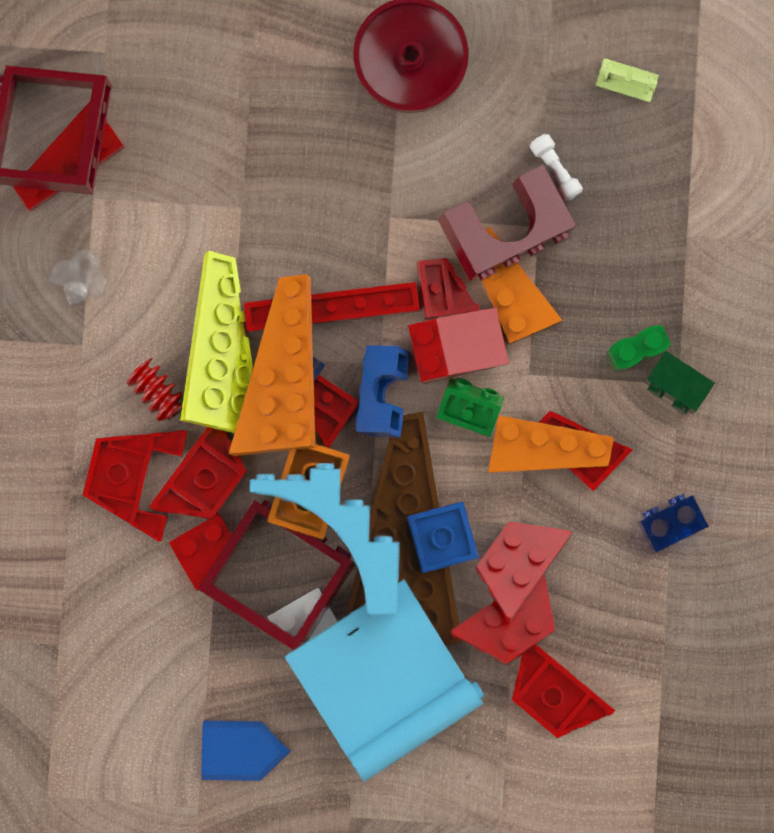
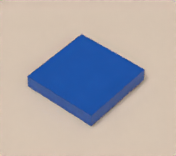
[407,501,479,573]

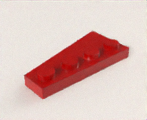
[12,101,125,212]

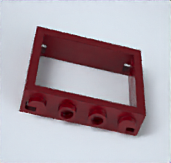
[0,65,112,195]
[198,500,356,650]

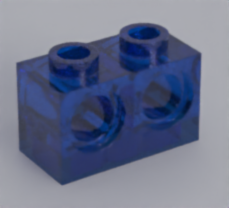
[638,493,709,553]

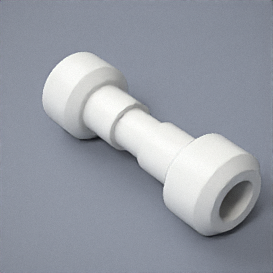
[530,134,583,201]

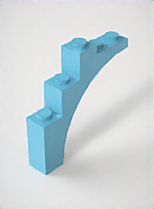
[250,464,399,615]

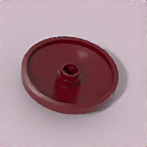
[353,0,469,113]

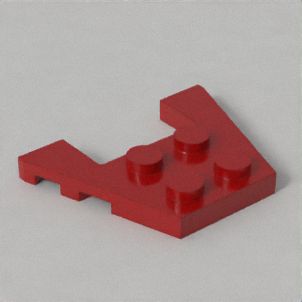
[82,430,188,542]

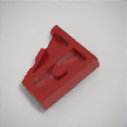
[416,258,481,320]

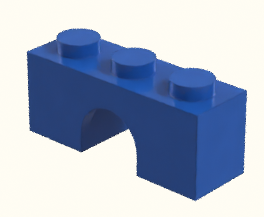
[355,346,411,438]

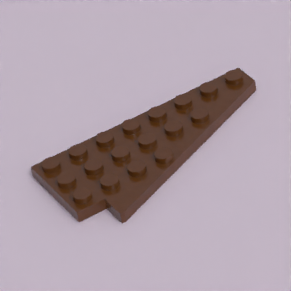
[346,412,462,646]

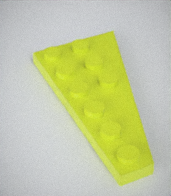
[180,251,253,433]

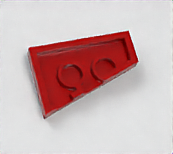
[538,411,633,492]

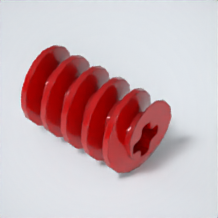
[126,358,183,422]

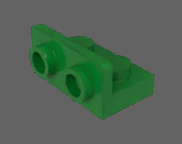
[436,378,504,437]

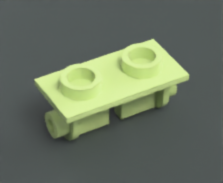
[595,58,659,102]

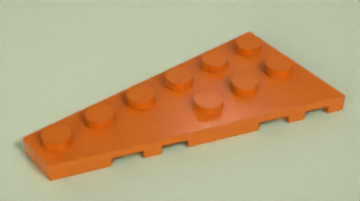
[229,274,315,456]

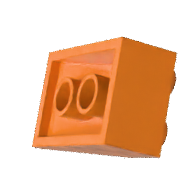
[267,444,350,540]

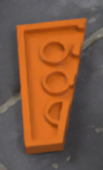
[481,227,563,345]
[488,415,614,473]

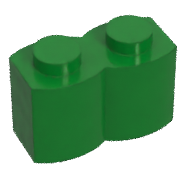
[606,325,671,372]

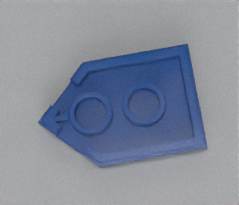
[201,721,291,781]

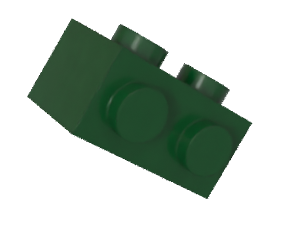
[644,351,715,415]

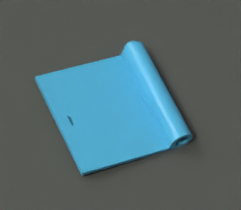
[284,579,485,782]

